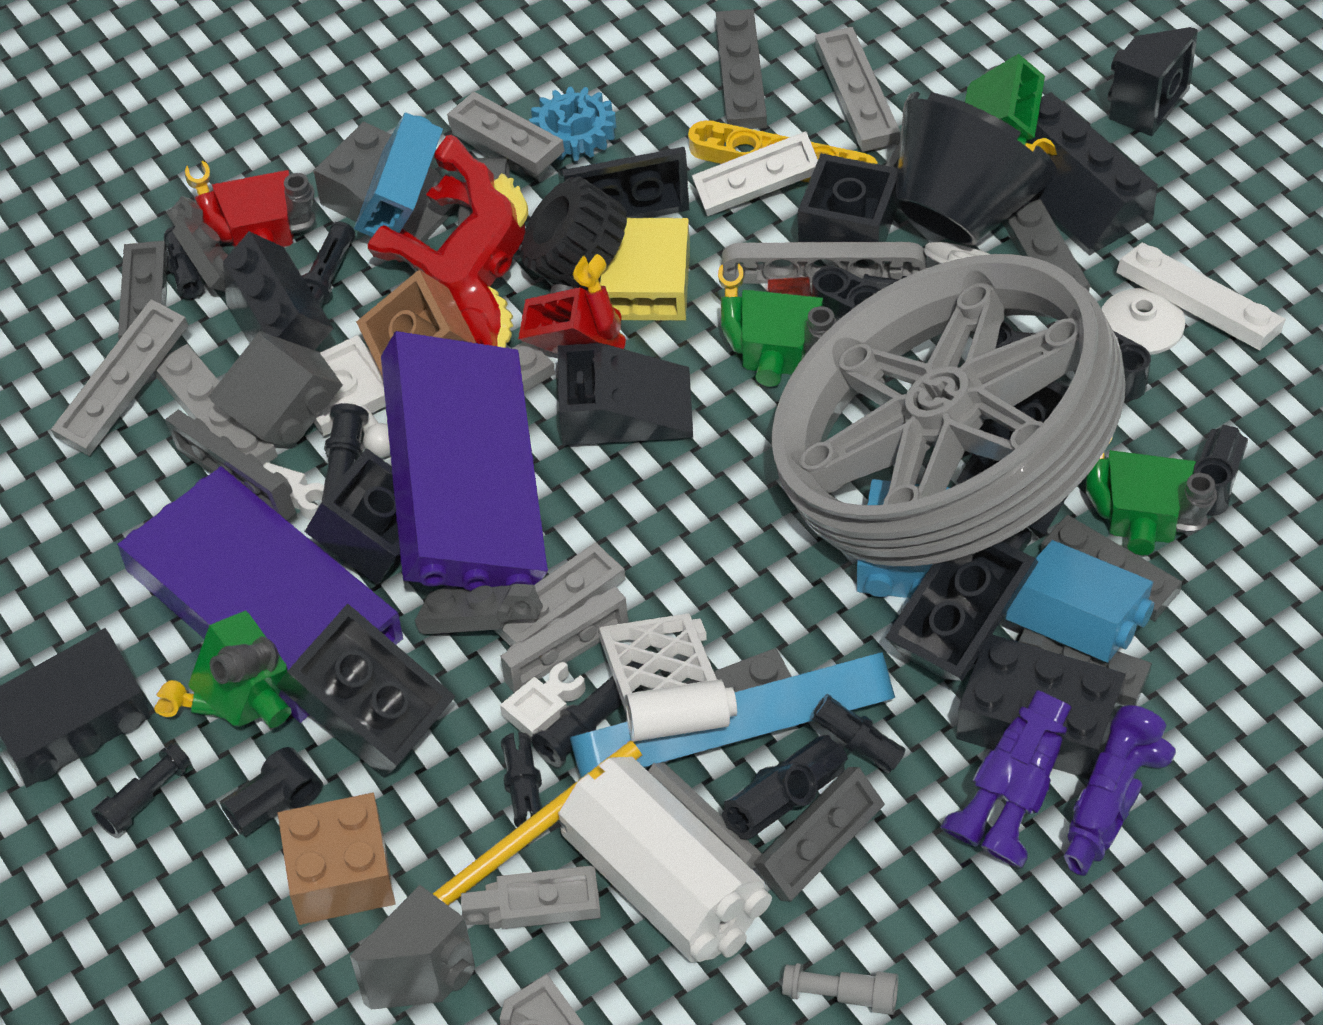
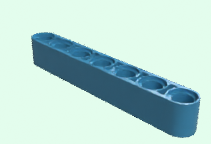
[570,652,895,778]

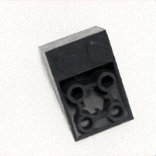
[558,343,694,446]

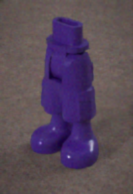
[940,690,1072,869]
[1064,705,1176,876]

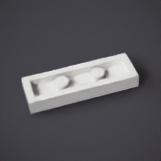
[692,131,818,216]

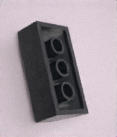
[1027,92,1158,256]

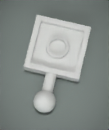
[313,335,390,458]

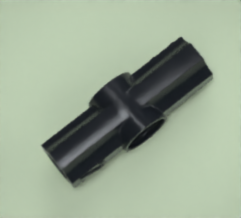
[721,735,848,839]

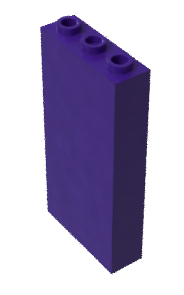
[381,331,548,591]
[117,466,404,723]

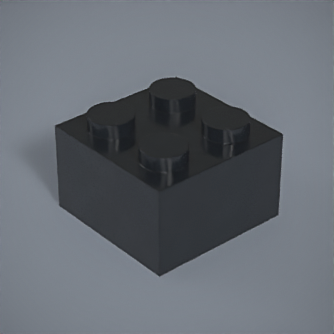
[798,153,898,260]
[304,448,401,585]

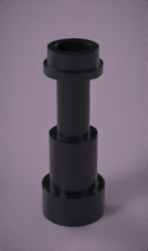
[91,743,191,838]

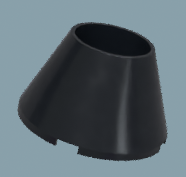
[894,92,1057,245]

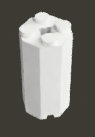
[558,757,772,963]

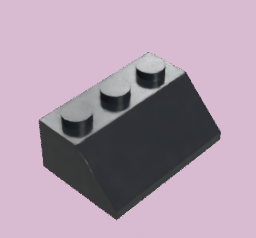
[558,147,690,218]
[223,231,334,350]
[885,542,1038,681]
[0,628,151,788]

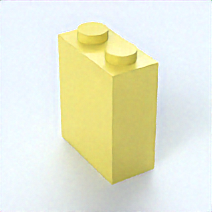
[600,218,690,320]

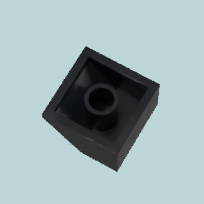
[1107,27,1198,137]

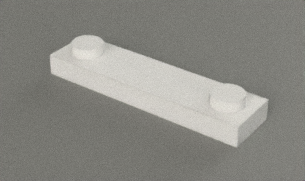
[1116,242,1286,350]

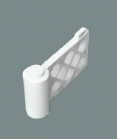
[599,613,737,742]

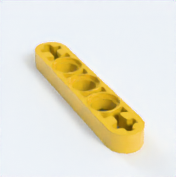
[688,120,878,183]

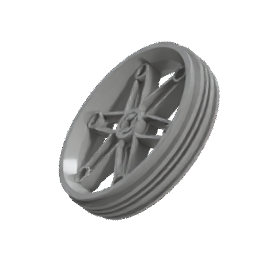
[772,254,1125,566]

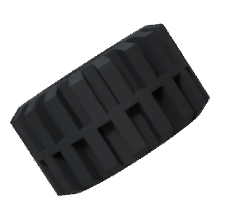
[520,176,627,289]

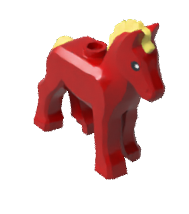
[368,135,528,348]

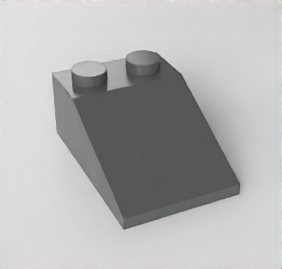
[313,121,460,243]

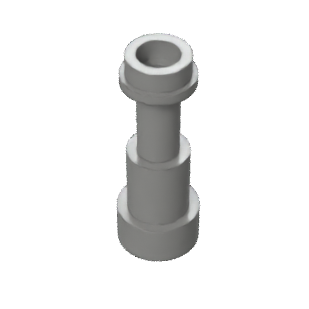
[782,963,899,1015]

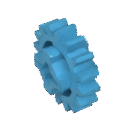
[529,87,617,161]

